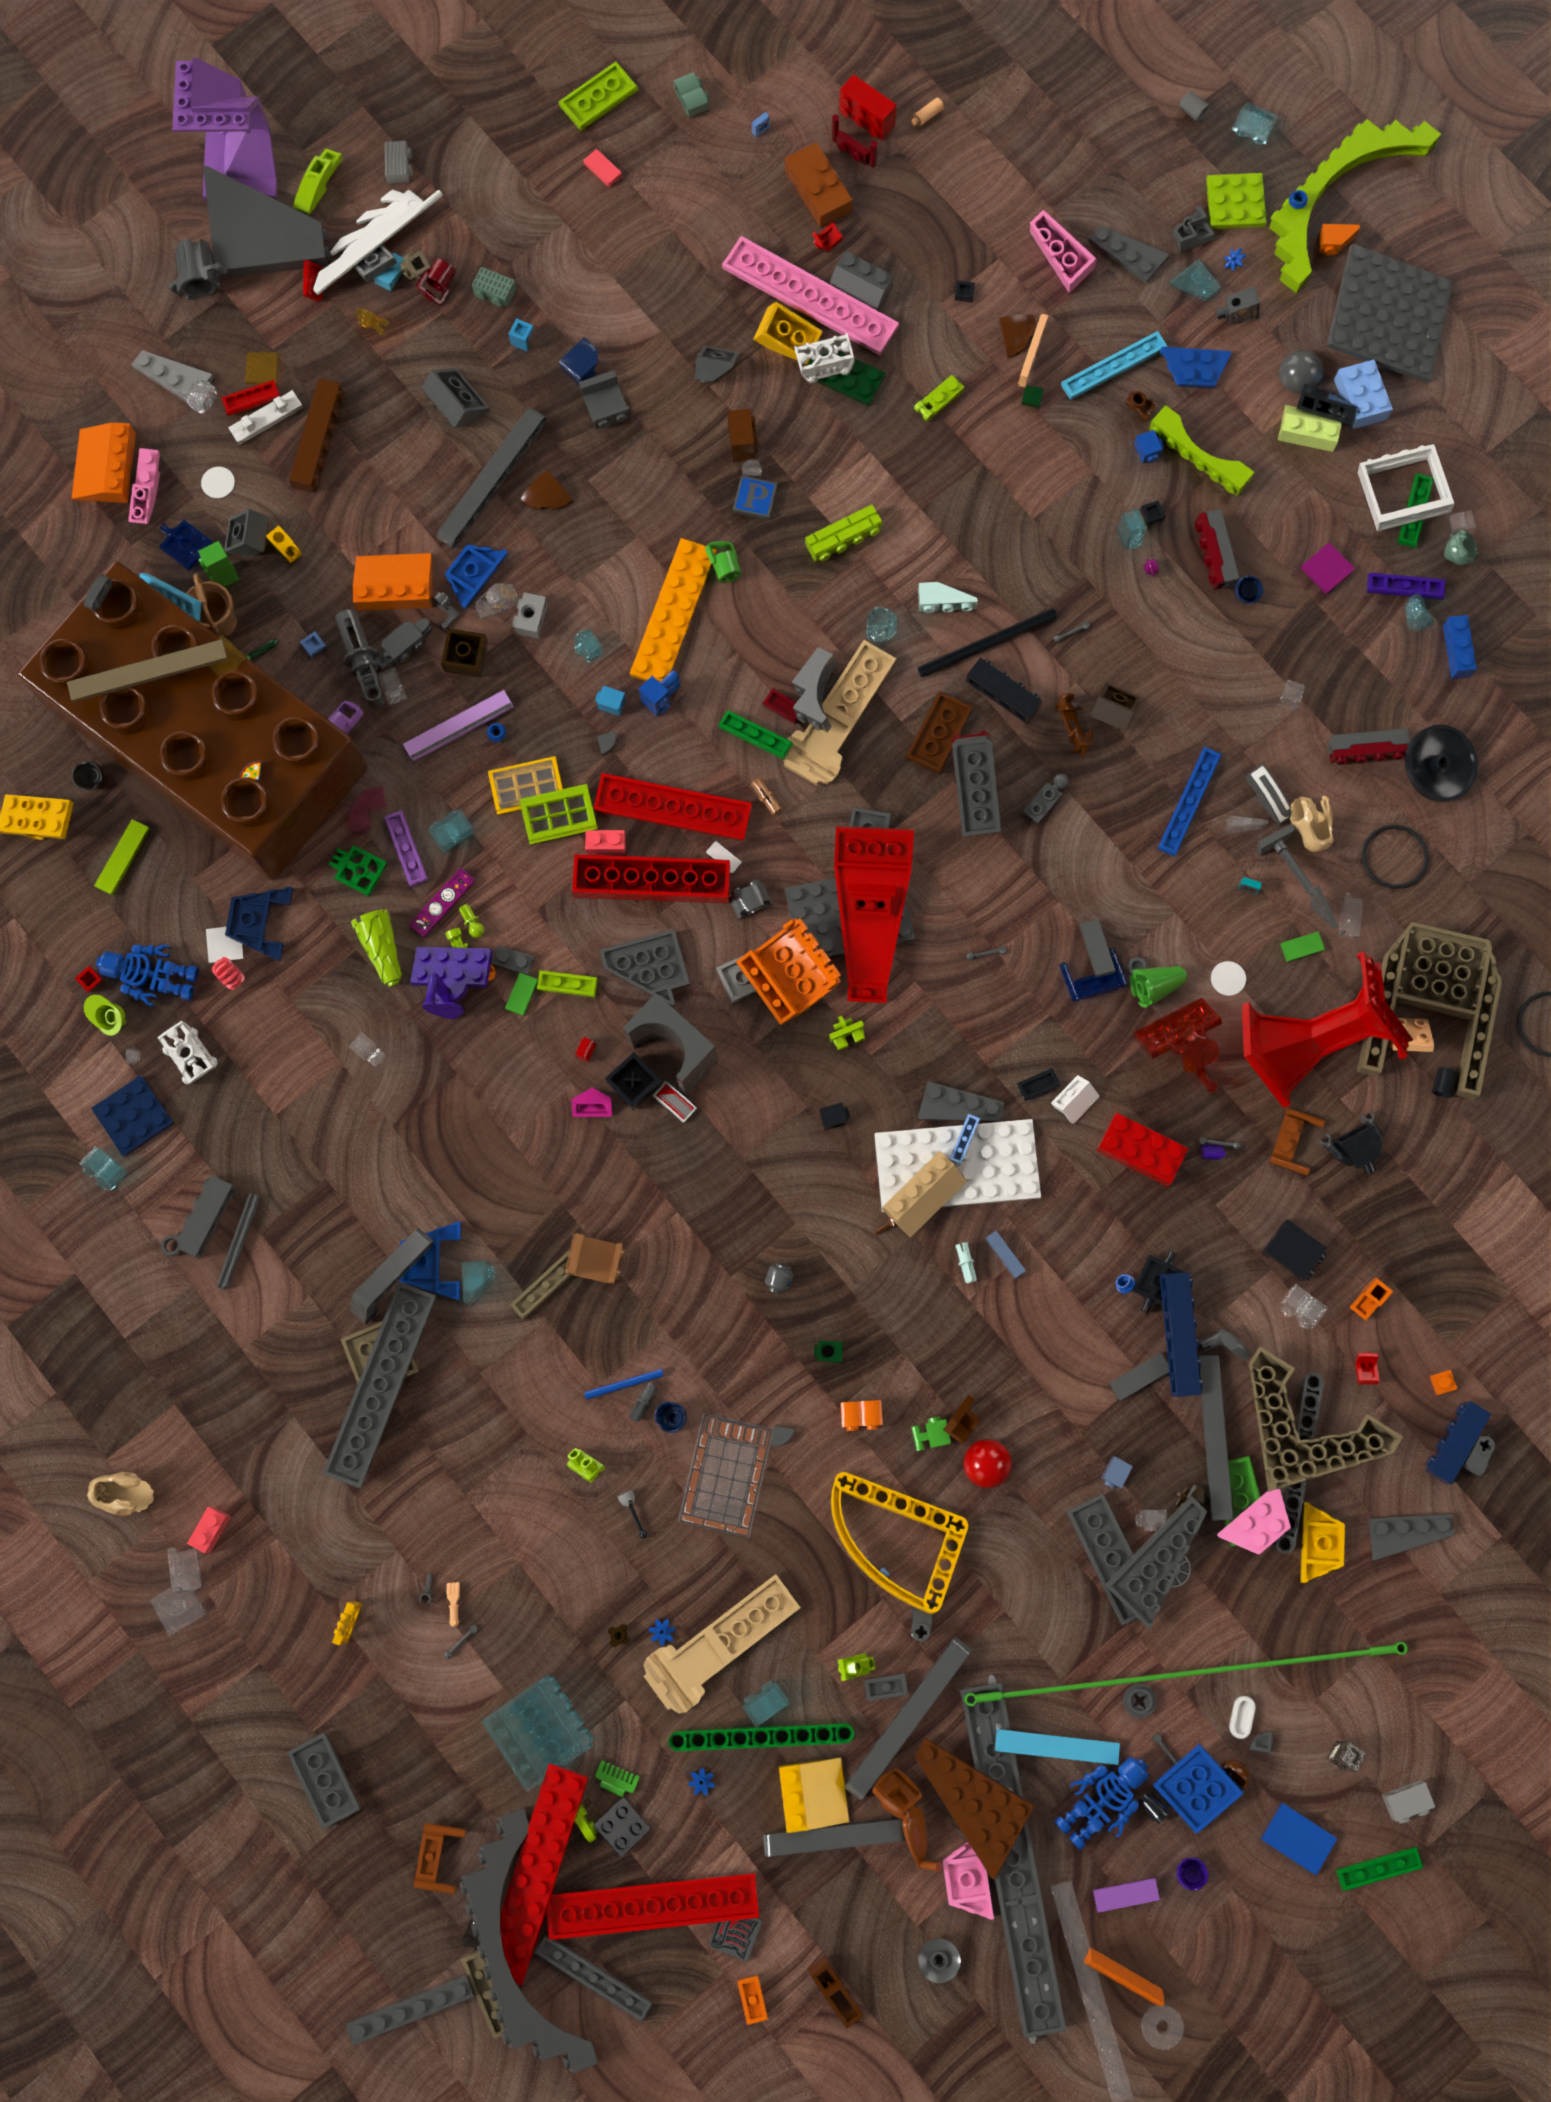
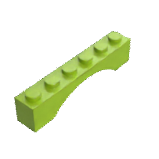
[1149,405,1254,496]

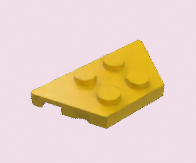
[1300,1502,1345,1583]

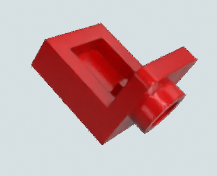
[812,222,845,253]
[1355,1352,1380,1385]

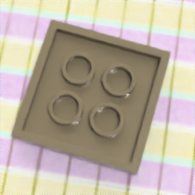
[340,1321,420,1384]

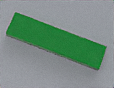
[1397,473,1434,548]
[718,710,793,760]
[1335,1846,1424,1891]

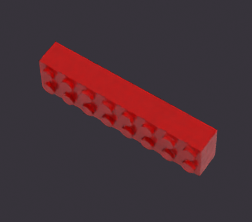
[572,854,731,904]

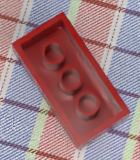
[1096,1112,1188,1187]

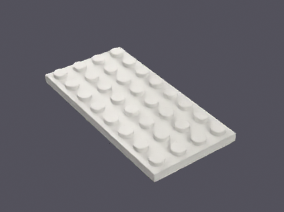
[874,1119,1041,1212]

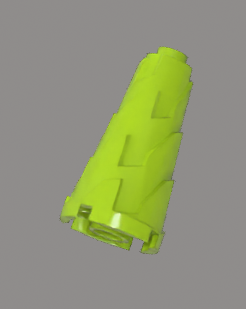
[351,909,402,987]

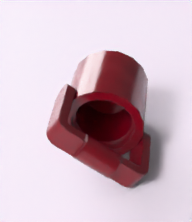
[416,259,456,305]

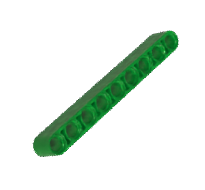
[668,1722,854,1751]

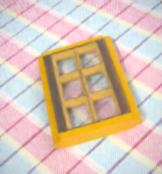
[488,756,563,815]

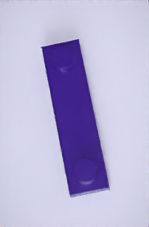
[1367,573,1445,600]

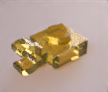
[355,307,389,335]

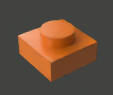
[1430,1370,1457,1395]

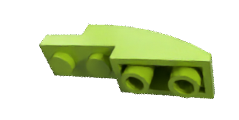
[293,149,343,215]

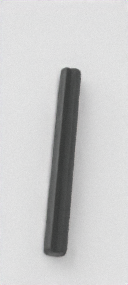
[217,1193,260,1289]

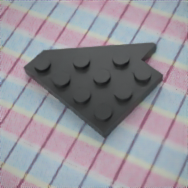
[599,929,690,1007]

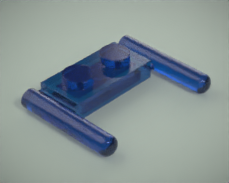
[1059,948,1129,1002]

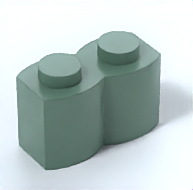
[673,72,710,117]

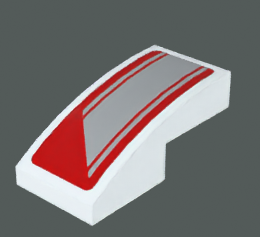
[652,1081,697,1123]

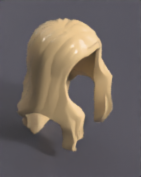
[1290,796,1334,852]
[87,1472,154,1516]

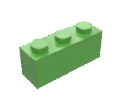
[198,541,240,587]

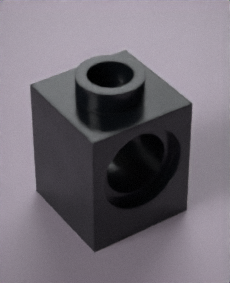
[819,1103,850,1131]

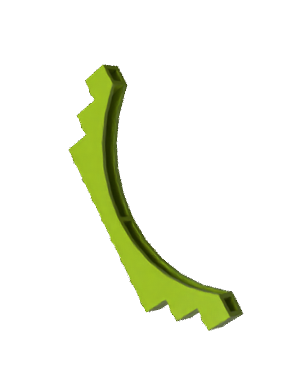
[1269,119,1441,293]

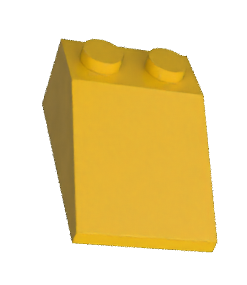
[753,302,822,364]

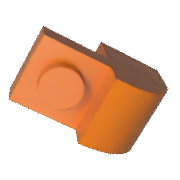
[1350,1277,1393,1321]

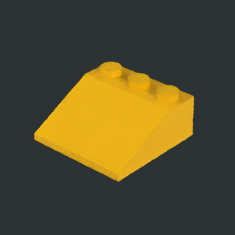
[779,1757,849,1833]

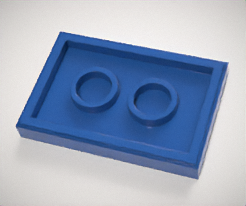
[1260,1802,1337,1875]

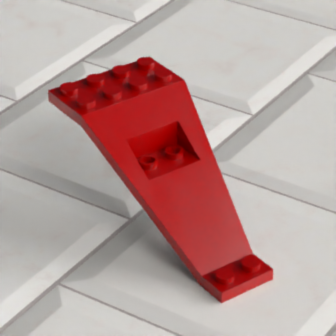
[834,826,914,1003]

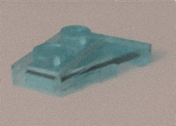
[1170,259,1221,301]

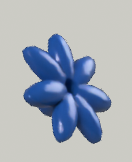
[1224,248,1246,271]
[649,1619,675,1646]
[688,1768,715,1796]

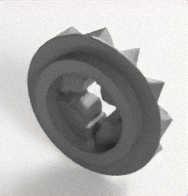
[1123,1684,1156,1718]

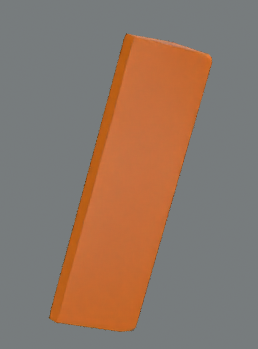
[1084,1948,1165,2007]

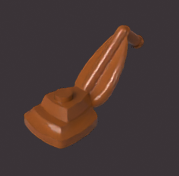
[872,1769,942,1873]

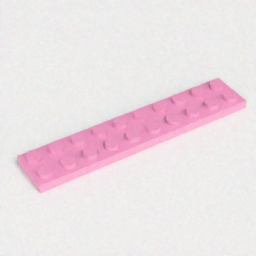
[722,236,899,356]

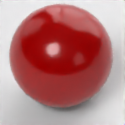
[963,1439,1012,1488]

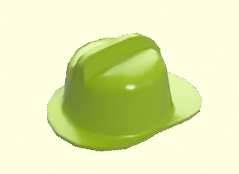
[84,995,127,1036]

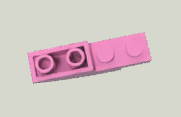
[128,448,160,524]

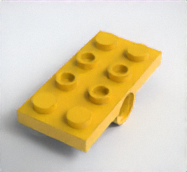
[0,795,74,840]

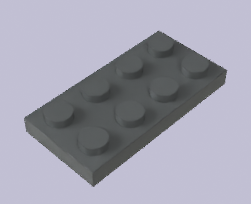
[287,1732,361,1829]

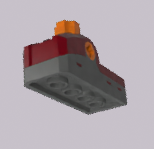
[952,731,1001,836]

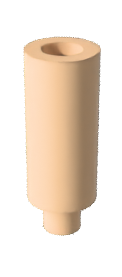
[910,98,944,127]

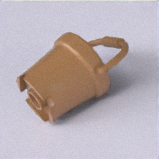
[186,573,237,637]

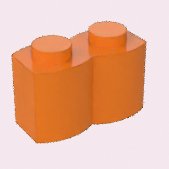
[841,1400,883,1431]

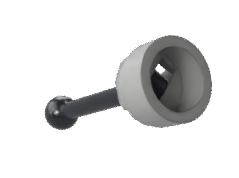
[617,1490,647,1539]

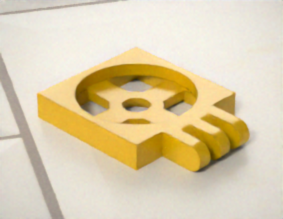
[332,1601,362,1645]

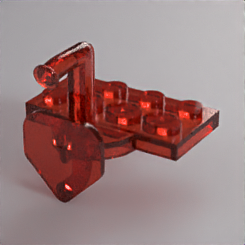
[1133,998,1222,1093]

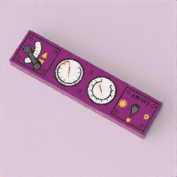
[409,867,476,938]

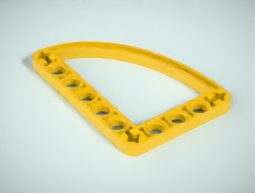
[831,1472,968,1614]

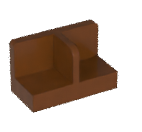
[943,1395,980,1444]

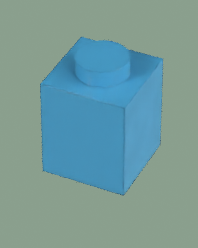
[595,686,626,716]

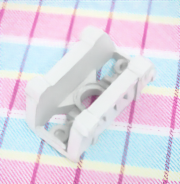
[794,333,854,384]
[157,1021,218,1085]

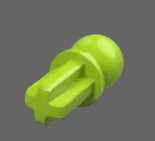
[459,904,484,938]

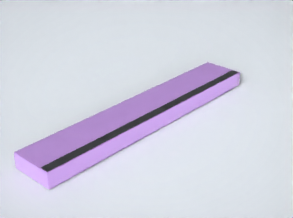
[403,690,514,762]

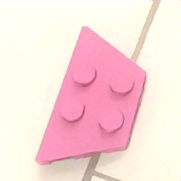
[1217,1489,1291,1555]
[942,1842,994,1920]

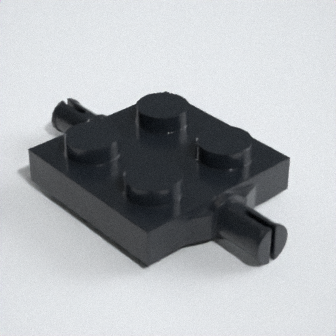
[1132,1250,1183,1314]

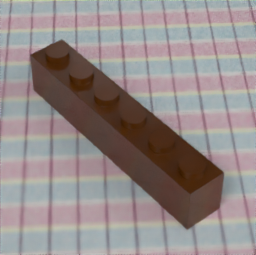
[289,378,345,493]

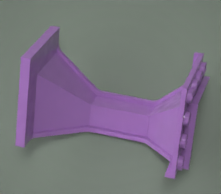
[172,56,278,201]

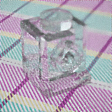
[1136,1510,1167,1531]

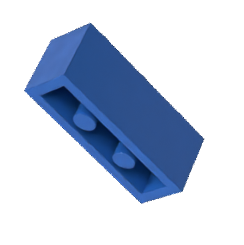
[1443,615,1477,679]

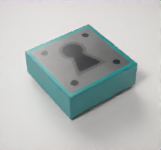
[1238,877,1262,895]

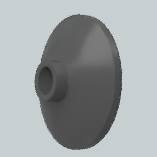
[918,1938,961,1983]

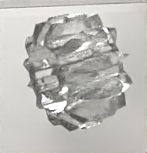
[186,380,217,413]

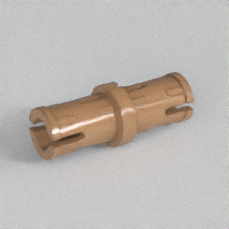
[751,778,783,816]

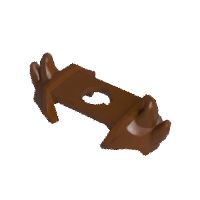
[1055,693,1094,756]

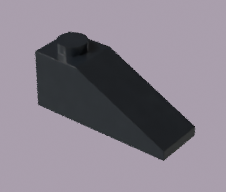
[1296,384,1357,425]

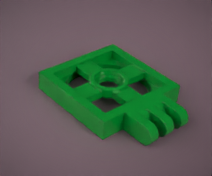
[328,845,388,897]

